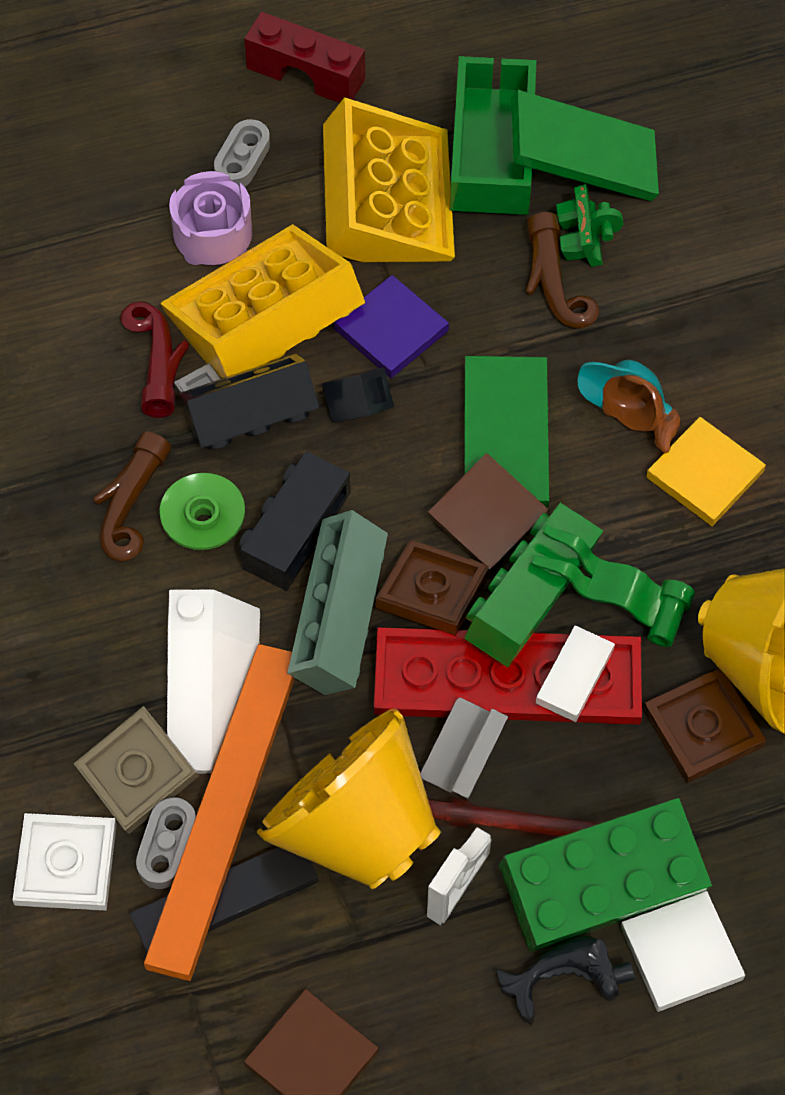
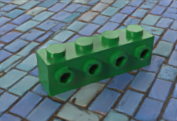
[464,502,604,667]

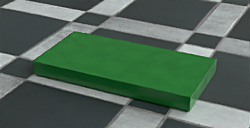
[511,90,659,201]
[464,356,549,508]

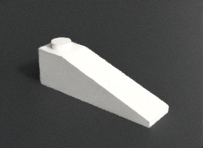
[167,590,260,774]

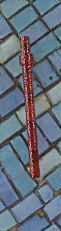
[428,798,601,836]

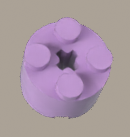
[169,171,253,265]

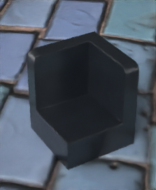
[322,367,394,423]

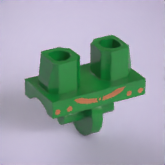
[556,184,624,267]

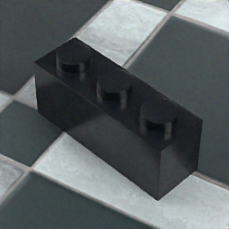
[179,354,320,449]
[238,451,351,591]

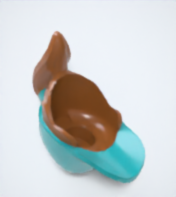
[577,359,680,453]

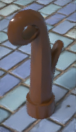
[526,212,599,328]
[93,431,172,561]

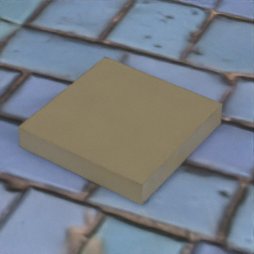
[74,706,200,834]

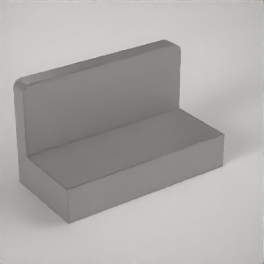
[420,698,508,801]

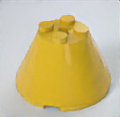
[698,568,785,734]
[257,708,441,889]

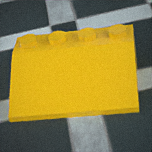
[323,97,455,262]
[160,224,366,378]

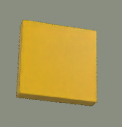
[646,417,766,526]

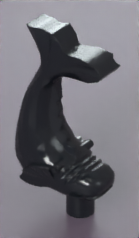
[496,936,635,1026]

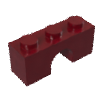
[244,11,365,103]

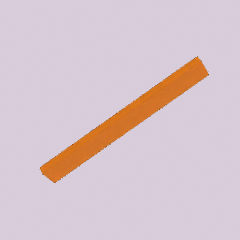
[144,644,295,981]

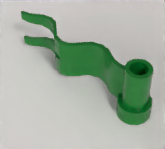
[531,525,695,647]

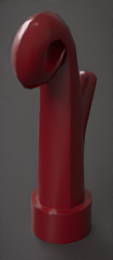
[120,301,189,418]

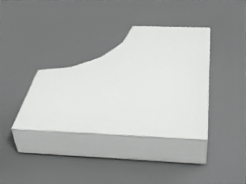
[427,828,491,925]

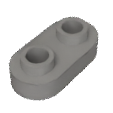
[214,119,270,187]
[136,797,196,889]

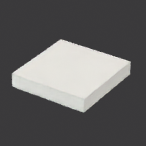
[13,813,117,911]
[620,891,745,1012]

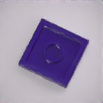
[334,275,449,378]

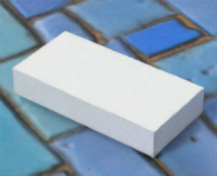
[536,626,615,722]

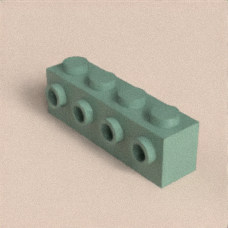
[287,510,388,695]

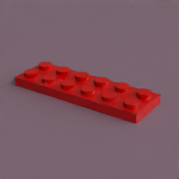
[374,628,642,725]

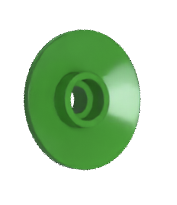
[160,473,245,550]

